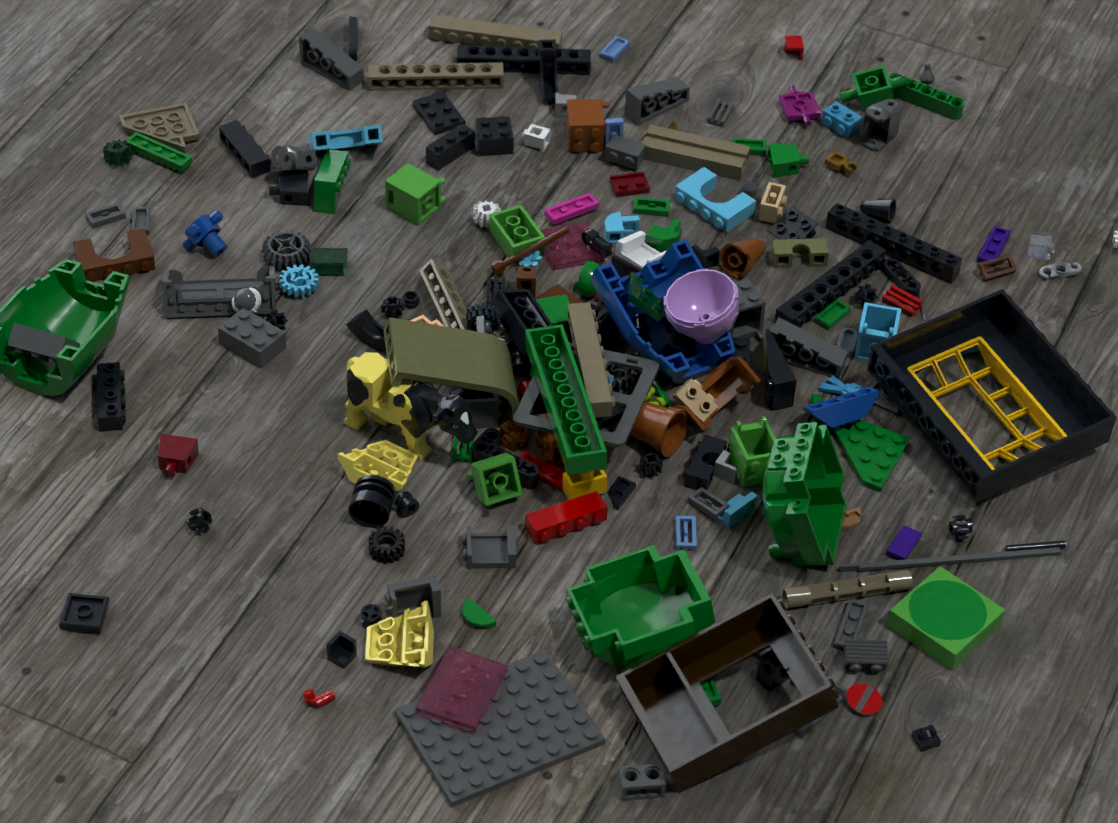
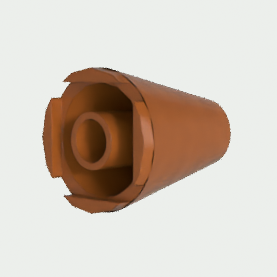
[719,238,766,278]

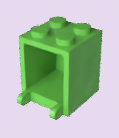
[385,163,445,226]
[727,416,776,487]

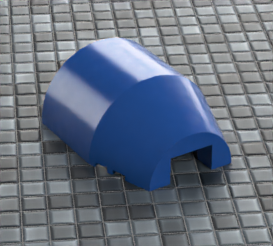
[591,239,735,383]

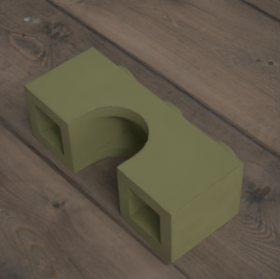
[771,238,829,268]

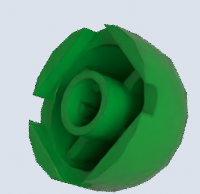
[573,260,600,297]

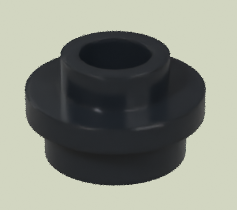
[402,291,420,308]

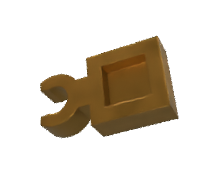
[825,151,857,175]

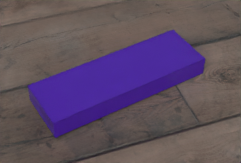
[977,226,1011,267]

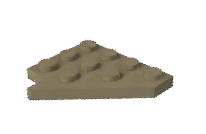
[119,103,200,152]

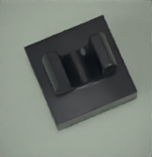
[912,724,941,752]

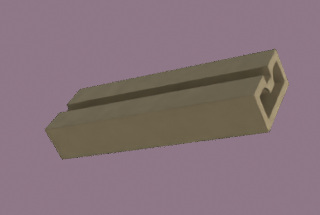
[640,124,750,181]

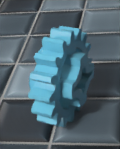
[279,264,319,297]

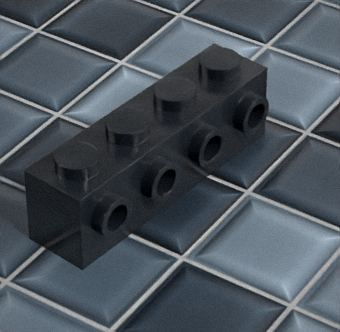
[97,362,126,432]

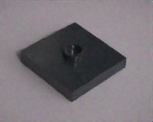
[59,593,110,633]

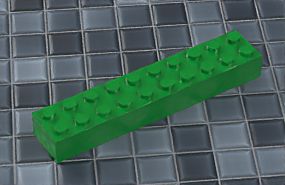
[525,324,607,475]

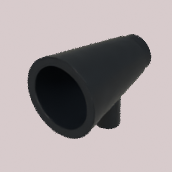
[860,198,897,222]

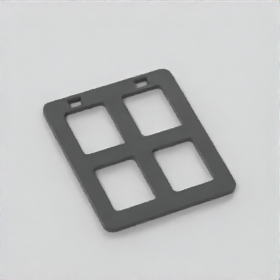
[513,342,659,448]

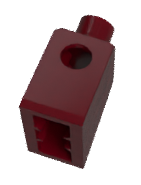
[158,434,199,478]

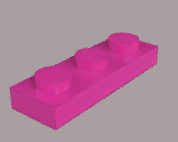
[544,193,599,225]

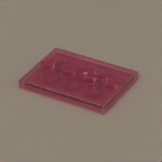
[416,646,508,732]

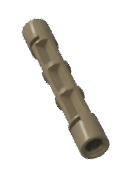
[782,569,913,609]

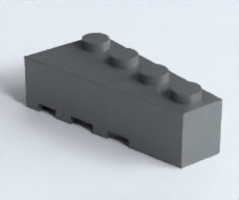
[299,27,364,91]
[624,77,690,126]
[771,317,848,379]

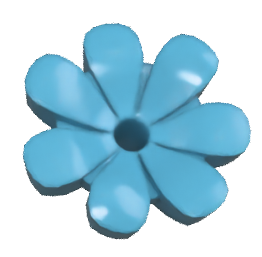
[519,251,542,270]

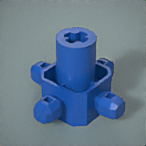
[182,211,228,258]

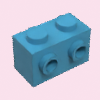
[821,101,862,139]

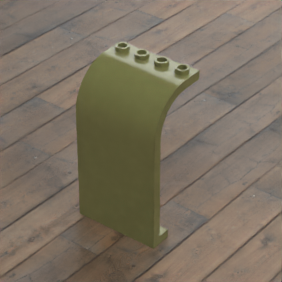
[384,317,519,433]

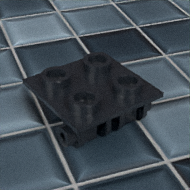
[768,205,818,240]

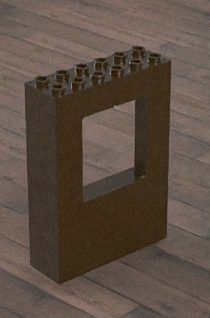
[615,593,839,793]

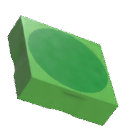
[887,566,1005,671]

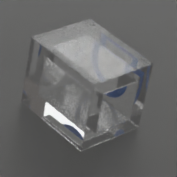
[1028,232,1055,260]

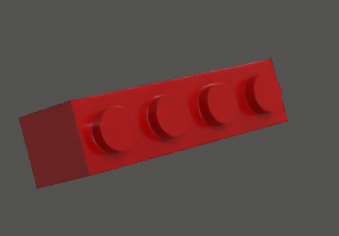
[525,491,608,544]

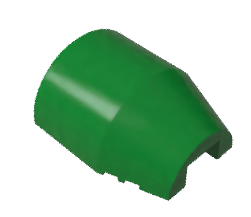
[0,259,130,396]

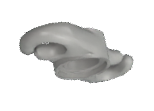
[1039,262,1082,279]

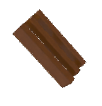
[977,254,1017,282]

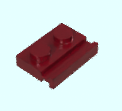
[610,172,650,197]

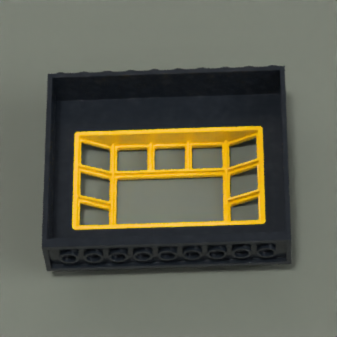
[867,289,1117,502]

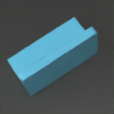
[717,492,758,528]

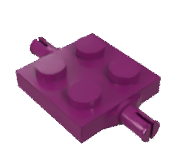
[779,85,821,126]

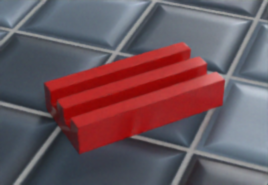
[882,284,923,317]

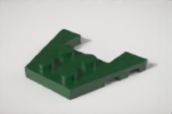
[628,271,669,322]

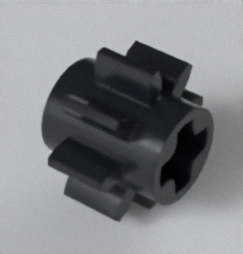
[854,284,878,307]
[381,296,404,318]
[265,309,288,330]
[639,453,663,477]
[187,508,212,534]
[949,515,973,540]

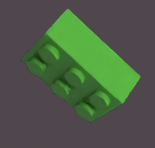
[489,205,546,263]

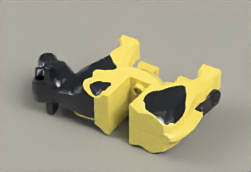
[344,352,478,461]

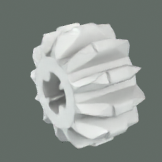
[471,200,501,229]

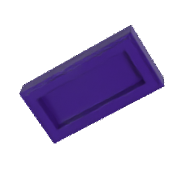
[886,525,922,560]

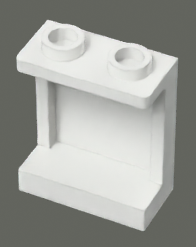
[615,230,667,269]

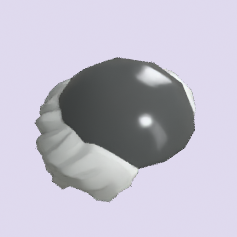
[232,288,261,313]

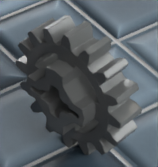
[606,361,639,390]

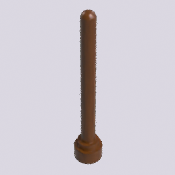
[490,227,570,276]

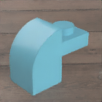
[604,212,640,245]

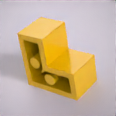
[562,470,607,500]

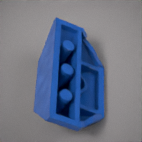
[803,387,879,429]

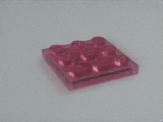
[541,221,605,271]

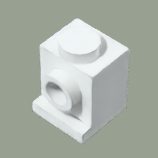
[523,124,550,152]

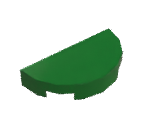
[462,597,496,629]

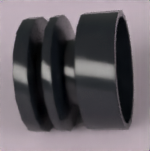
[348,475,396,528]

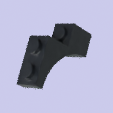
[538,39,559,104]

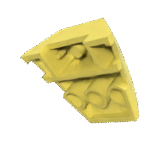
[337,440,418,491]
[365,600,434,667]

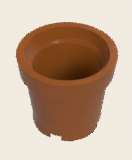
[630,401,688,457]

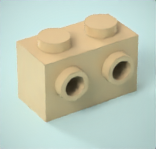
[759,182,788,223]
[671,379,718,423]

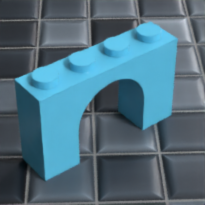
[307,124,383,152]
[674,167,756,233]

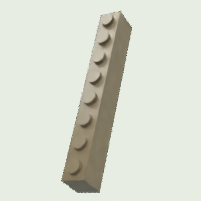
[428,14,562,48]
[568,302,615,418]

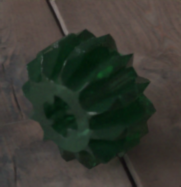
[103,139,133,167]

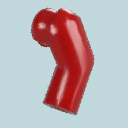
[303,689,336,707]

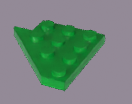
[832,419,910,493]

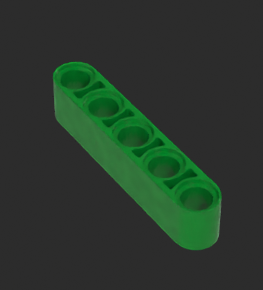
[889,73,964,120]

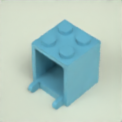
[854,302,901,362]

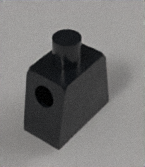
[269,171,309,206]
[755,649,790,692]

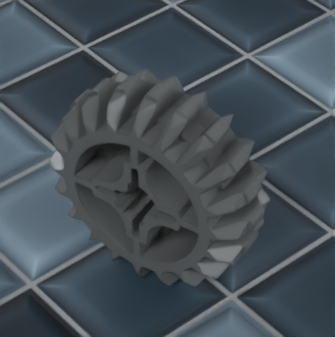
[262,230,311,271]

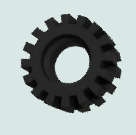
[369,526,405,564]

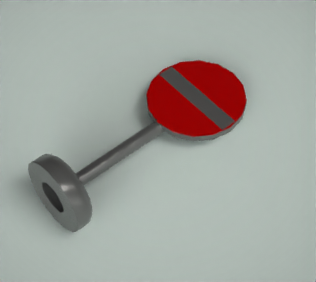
[834,682,883,716]

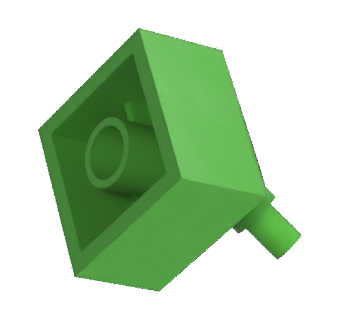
[468,453,523,506]

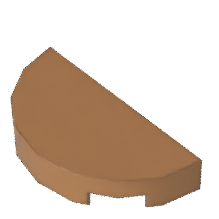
[842,508,861,531]

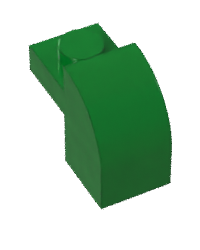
[646,218,682,253]

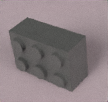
[218,308,286,369]
[8,323,80,364]

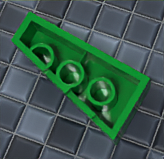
[314,149,351,214]

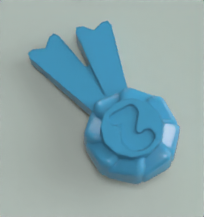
[819,376,863,395]

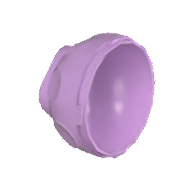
[664,269,739,344]

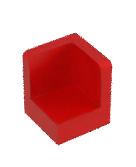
[784,35,804,60]

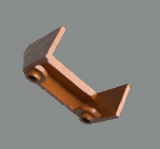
[674,357,760,431]

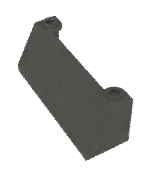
[162,266,276,318]

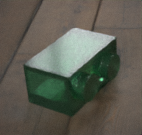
[310,248,348,276]

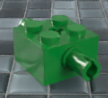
[839,65,908,110]

